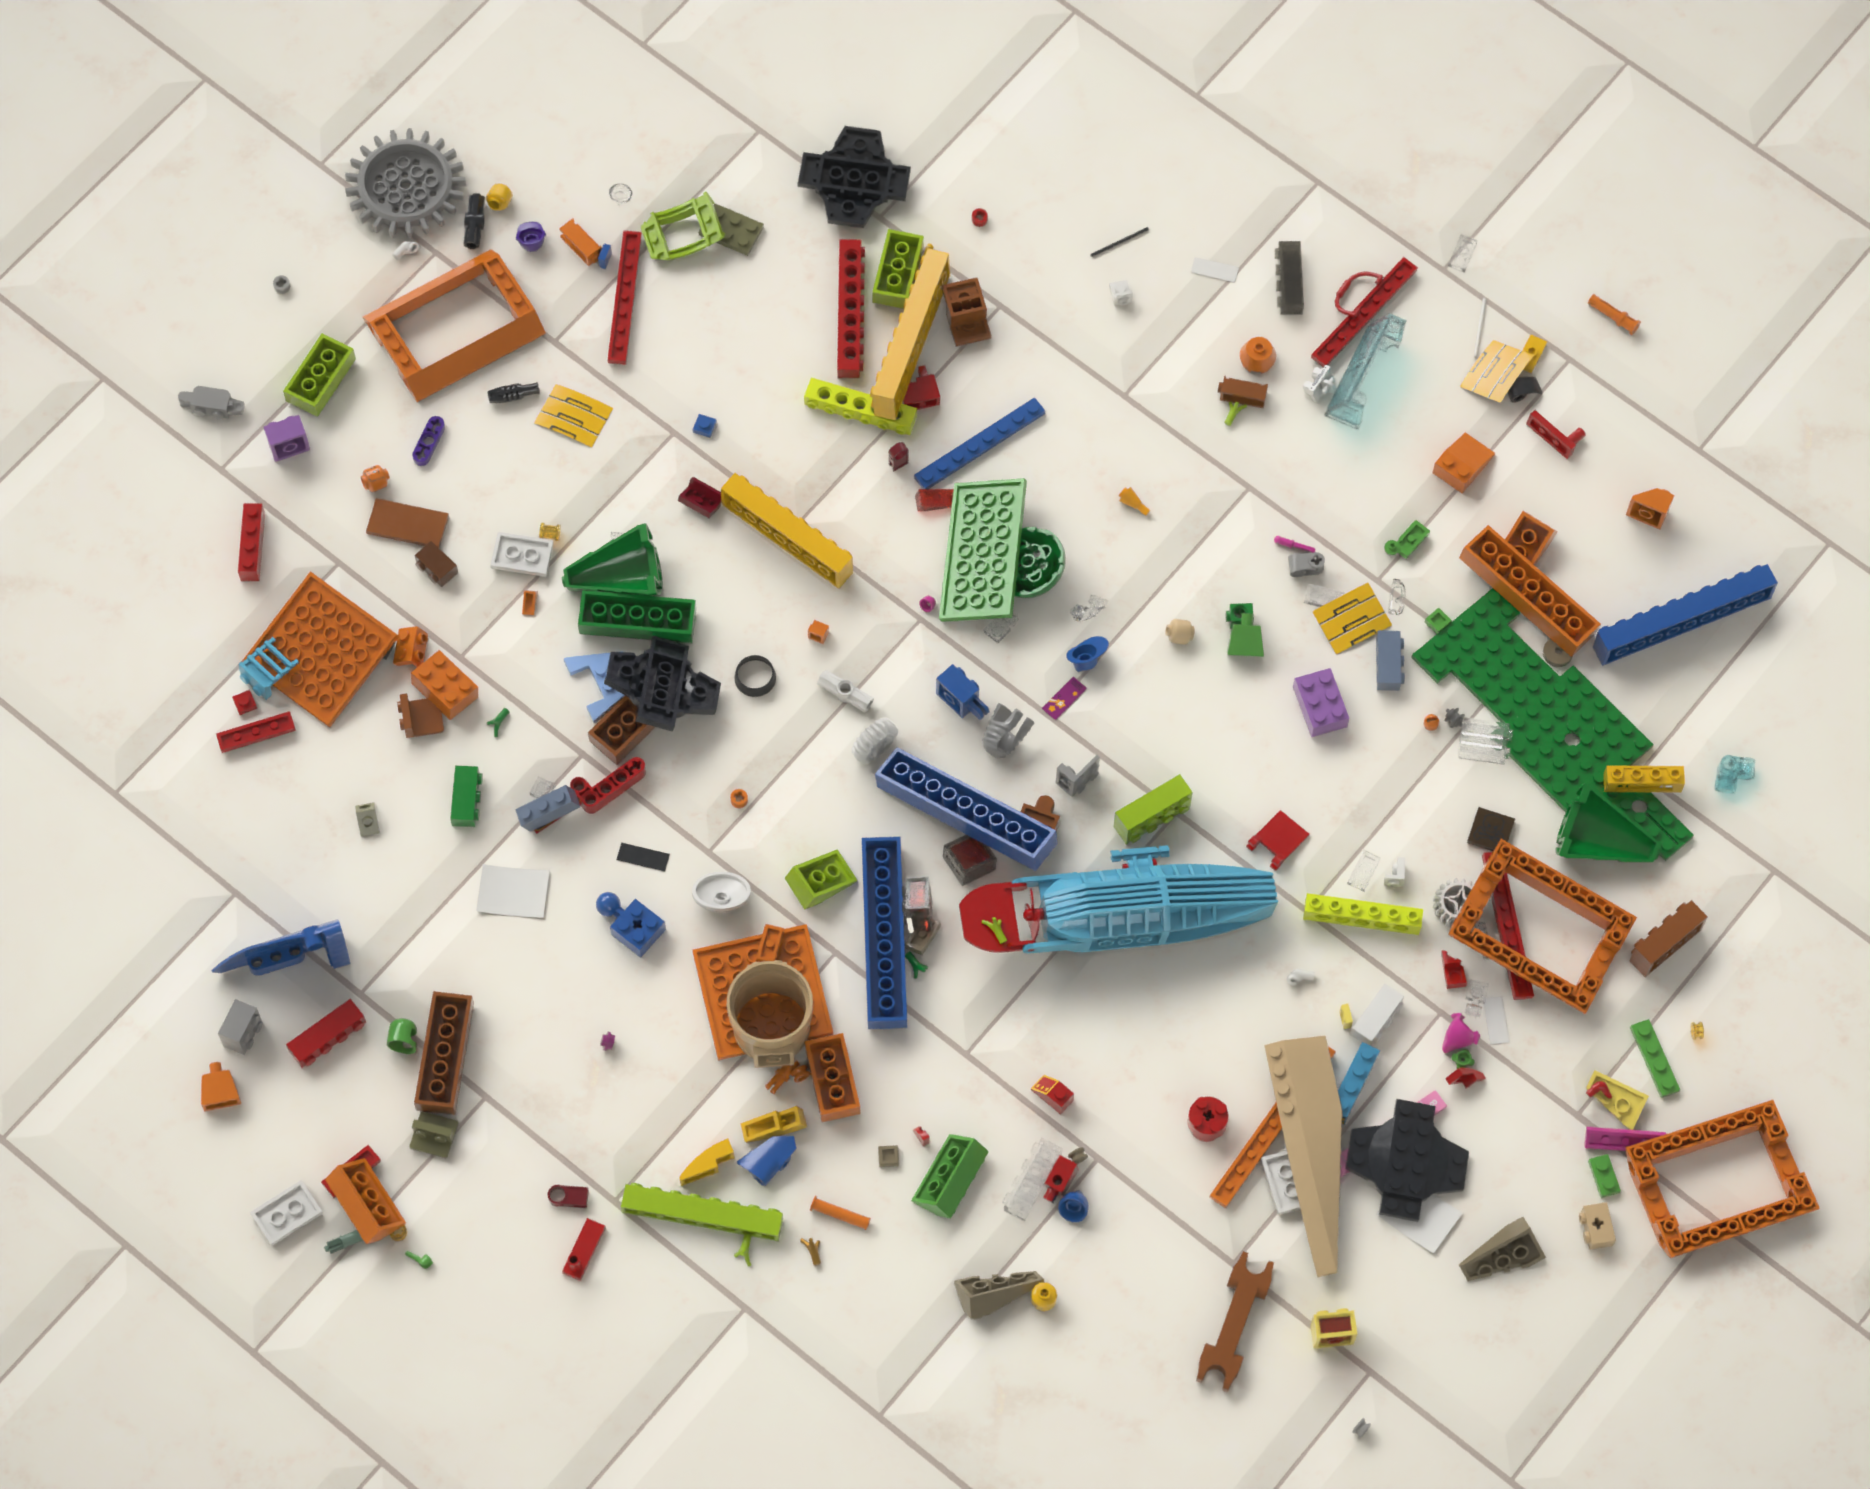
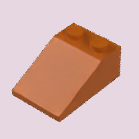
[1432,432,1496,494]
[1505,511,1558,565]

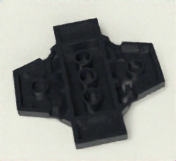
[797,126,911,228]
[604,636,721,732]
[1345,1099,1469,1222]

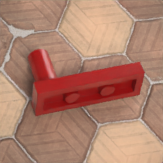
[1526,410,1586,459]
[562,1218,606,1281]

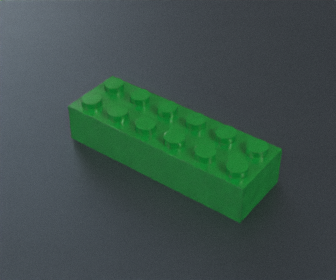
[578,590,697,643]

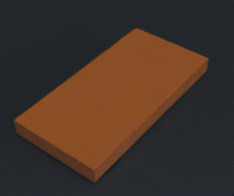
[366,498,449,548]

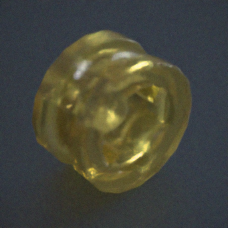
[1690,1022,1704,1040]
[389,1225,407,1241]

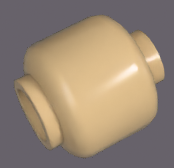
[1165,619,1195,645]

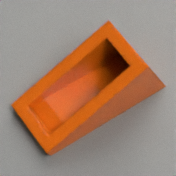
[522,590,538,615]

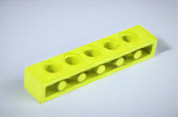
[804,377,917,435]
[1303,893,1423,935]

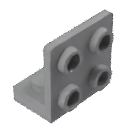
[1055,755,1100,797]

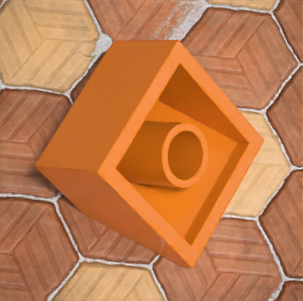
[1626,488,1675,530]

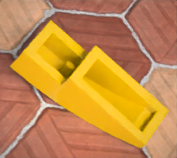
[741,1106,807,1143]
[679,1138,735,1186]

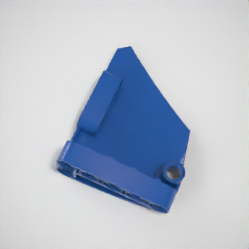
[211,919,351,976]

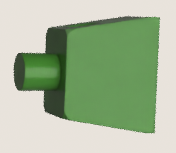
[1227,613,1264,657]

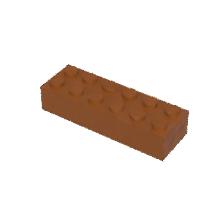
[414,991,474,1115]

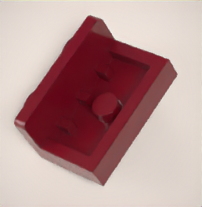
[678,477,722,518]

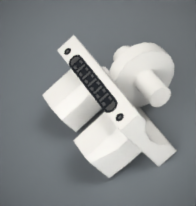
[1303,365,1336,402]

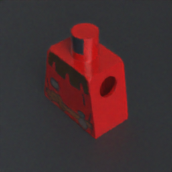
[1043,1155,1079,1203]

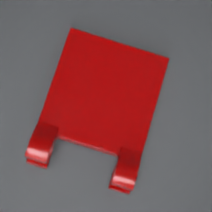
[1246,810,1310,871]

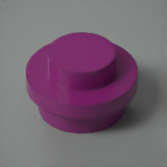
[600,1031,615,1051]

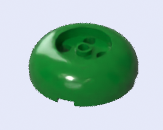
[1015,527,1066,598]

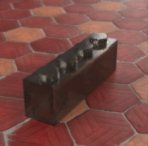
[1274,241,1304,315]

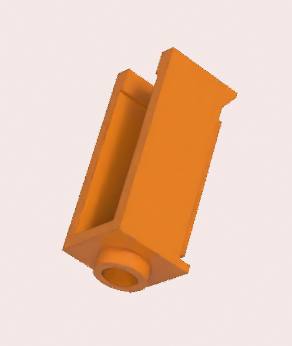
[559,218,602,266]

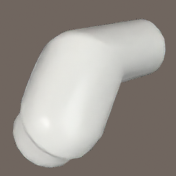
[392,242,419,260]

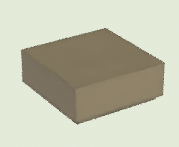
[878,1145,899,1167]

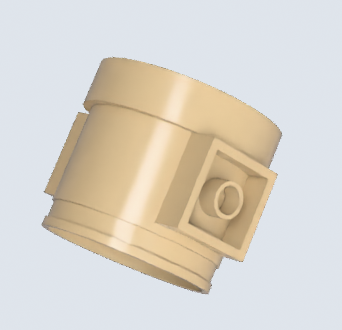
[727,960,813,1068]

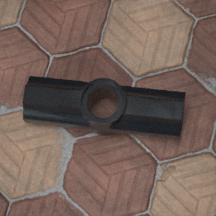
[463,193,485,249]

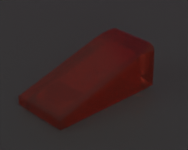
[915,489,954,511]

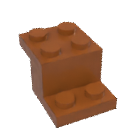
[942,277,991,347]

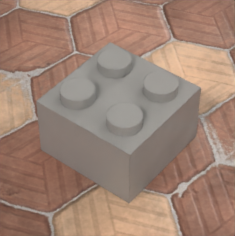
[218,999,263,1055]

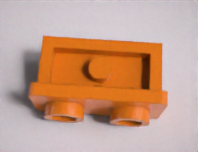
[393,626,428,667]

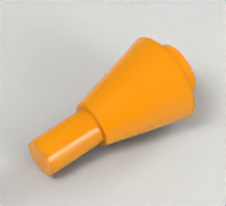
[1118,487,1151,516]

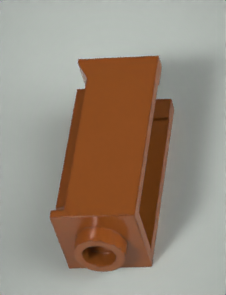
[1217,376,1268,408]

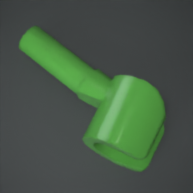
[405,1251,433,1269]

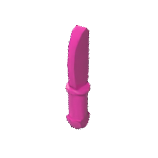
[1274,536,1316,553]

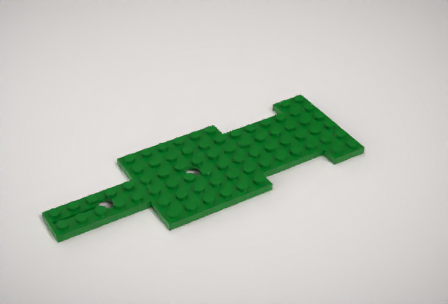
[1411,588,1694,861]

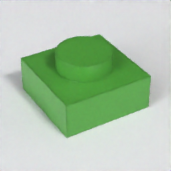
[1425,608,1452,634]

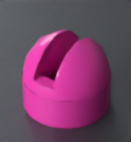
[919,595,936,612]

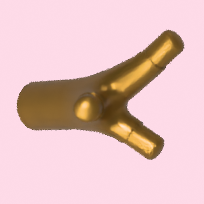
[800,1238,821,1266]

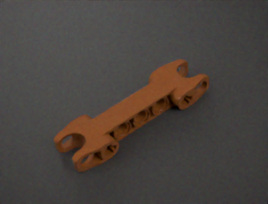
[1196,1251,1274,1392]

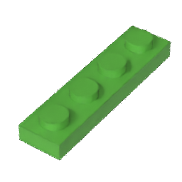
[1630,1019,1680,1098]

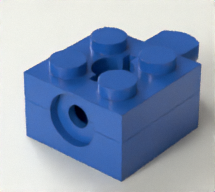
[936,664,990,720]

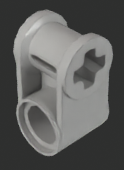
[1288,552,1325,577]

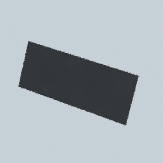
[616,842,670,871]

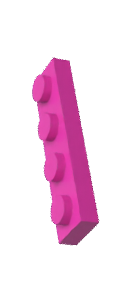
[1584,1127,1666,1151]

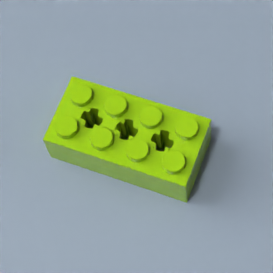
[872,229,924,309]
[283,333,356,417]
[1113,774,1193,844]

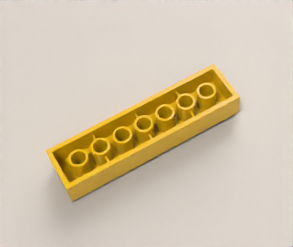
[721,473,853,589]

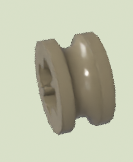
[1068,1147,1088,1164]

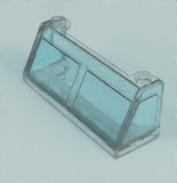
[1324,313,1407,430]

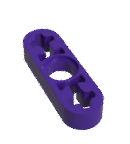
[412,416,445,466]

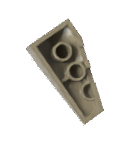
[1459,1217,1546,1281]
[954,1271,1044,1319]

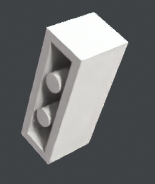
[1350,983,1404,1046]

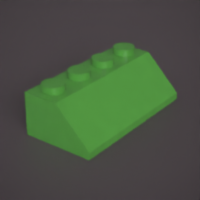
[911,1134,989,1219]

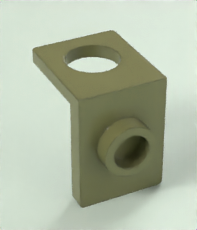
[355,802,380,837]

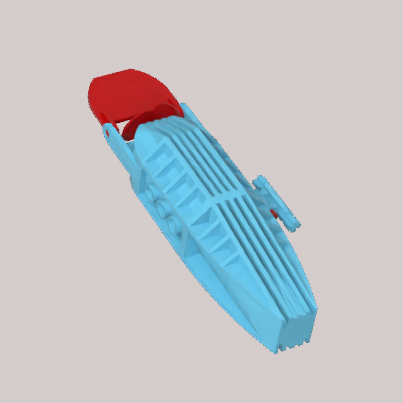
[959,845,1278,953]

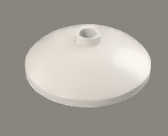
[692,872,751,912]

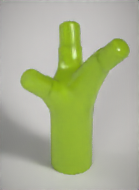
[1224,402,1247,426]
[982,917,1007,944]
[734,1234,752,1267]

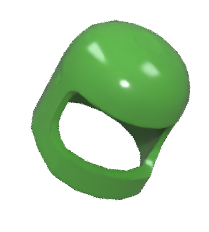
[387,1018,417,1054]

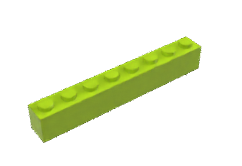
[621,1183,783,1241]

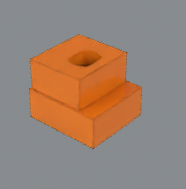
[808,620,829,644]

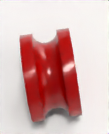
[971,208,988,227]

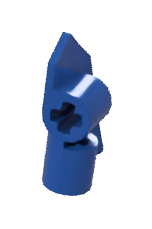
[737,1136,797,1186]

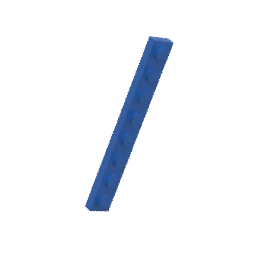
[914,397,1045,491]

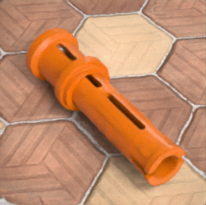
[1587,294,1641,335]

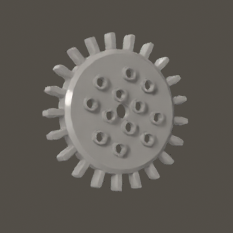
[345,128,466,238]

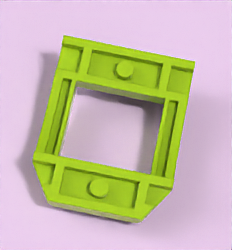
[640,191,726,260]

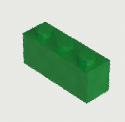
[450,765,483,827]

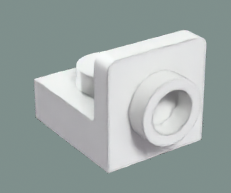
[1109,280,1133,305]
[1384,857,1405,888]

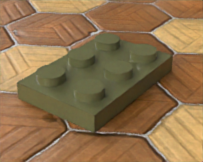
[699,203,764,256]

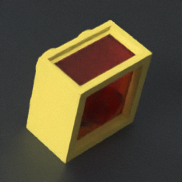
[1310,1308,1357,1349]

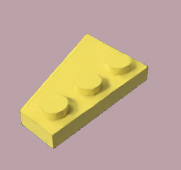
[1586,1070,1649,1130]

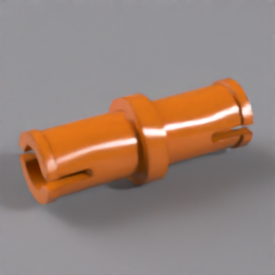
[765,1058,800,1094]

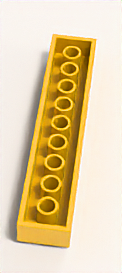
[870,249,951,420]

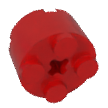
[1187,1096,1229,1142]

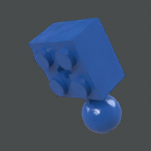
[596,892,666,958]

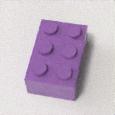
[1293,668,1349,737]

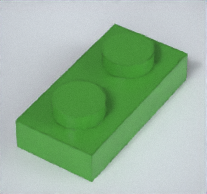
[1588,1154,1621,1198]

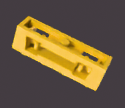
[1603,766,1685,793]

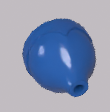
[1058,1190,1089,1222]

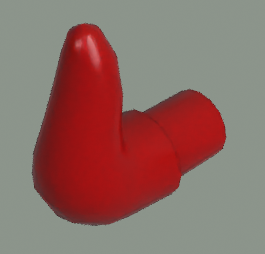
[1585,1081,1612,1099]

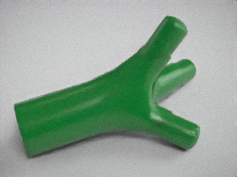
[487,708,510,737]
[905,951,928,979]

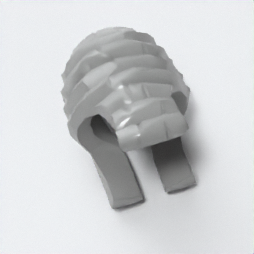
[982,703,1035,758]

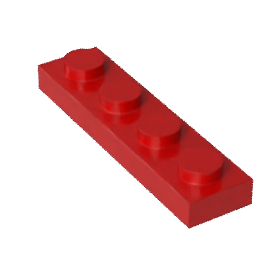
[216,711,296,753]

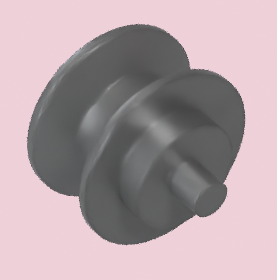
[1444,708,1465,728]

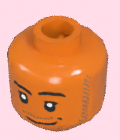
[360,465,390,492]

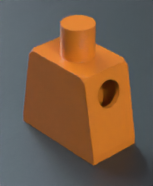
[201,1062,242,1112]

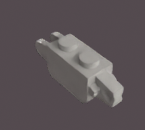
[177,386,245,419]

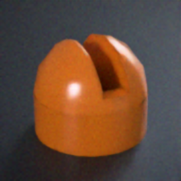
[1423,714,1439,731]

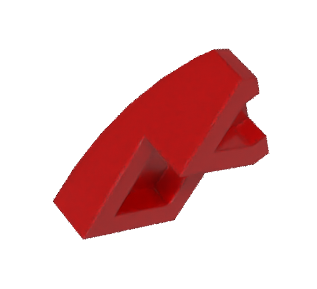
[1441,950,1467,989]
[1445,1068,1486,1089]

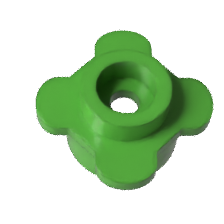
[1451,1049,1475,1069]

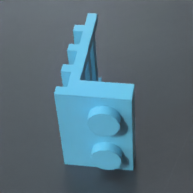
[238,637,299,700]

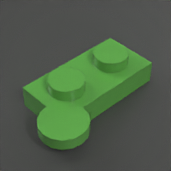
[1384,520,1430,559]

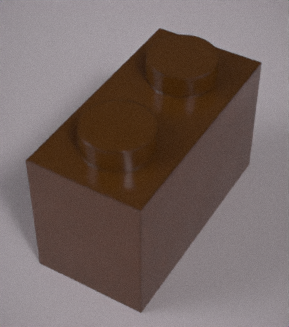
[414,541,458,587]

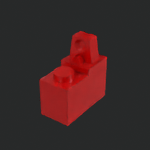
[902,365,940,410]

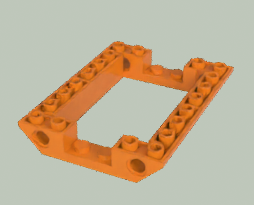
[363,249,546,402]
[1448,839,1637,1014]
[1625,1100,1820,1258]

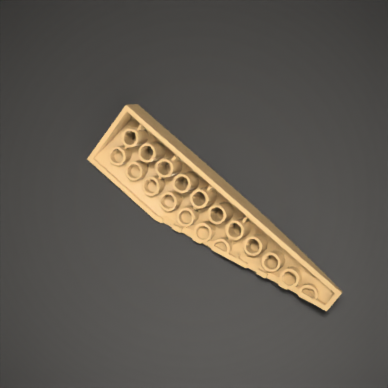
[1264,1036,1343,1277]

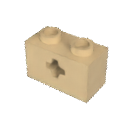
[1579,1202,1616,1250]

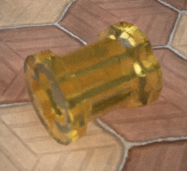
[539,522,561,541]

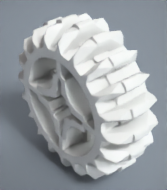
[851,718,898,764]
[1433,878,1485,927]

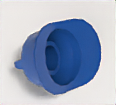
[1066,636,1109,672]

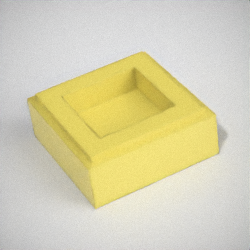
[1339,1004,1353,1029]

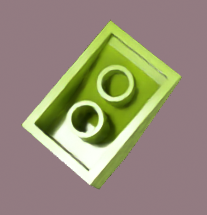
[785,849,858,910]

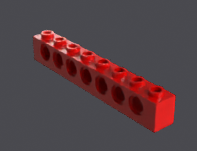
[837,239,865,378]

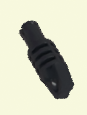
[487,382,540,403]

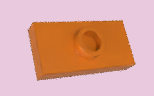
[756,924,784,962]

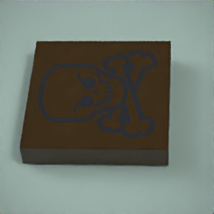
[1467,807,1515,851]

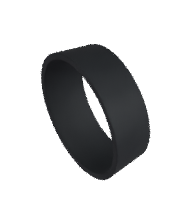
[734,655,776,697]

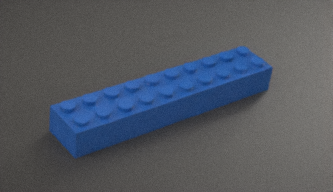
[1592,564,1778,666]
[875,747,1058,871]
[862,837,907,1029]

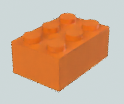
[411,650,478,720]

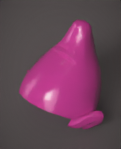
[1442,1013,1480,1053]

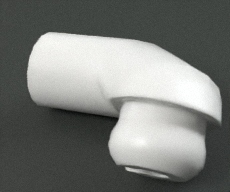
[1287,968,1315,986]

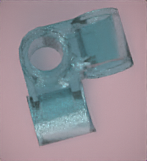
[1714,755,1756,794]

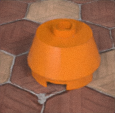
[1240,337,1276,373]

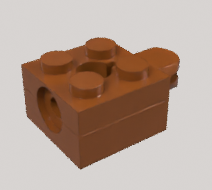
[1020,795,1060,832]

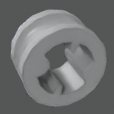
[273,275,290,294]
[1352,1418,1371,1438]

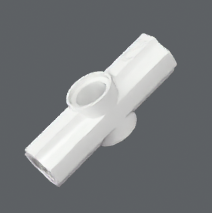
[817,670,874,713]

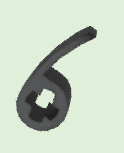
[1507,377,1542,403]

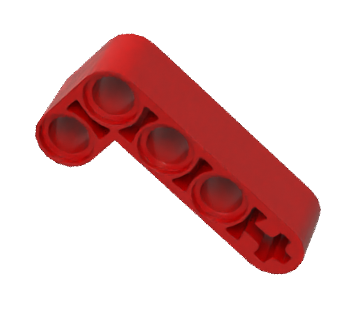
[570,757,646,814]

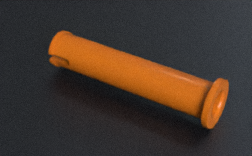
[810,1196,871,1230]

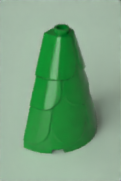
[562,523,663,596]
[1555,783,1661,863]

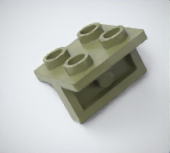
[409,1111,459,1158]

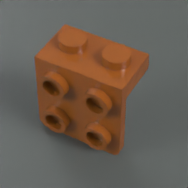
[397,693,444,738]

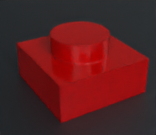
[232,689,257,715]

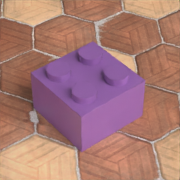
[263,415,310,462]

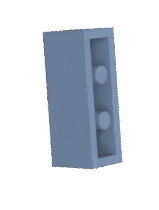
[1376,630,1405,691]
[515,785,581,832]

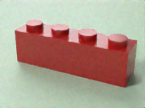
[238,503,265,581]
[286,998,366,1068]

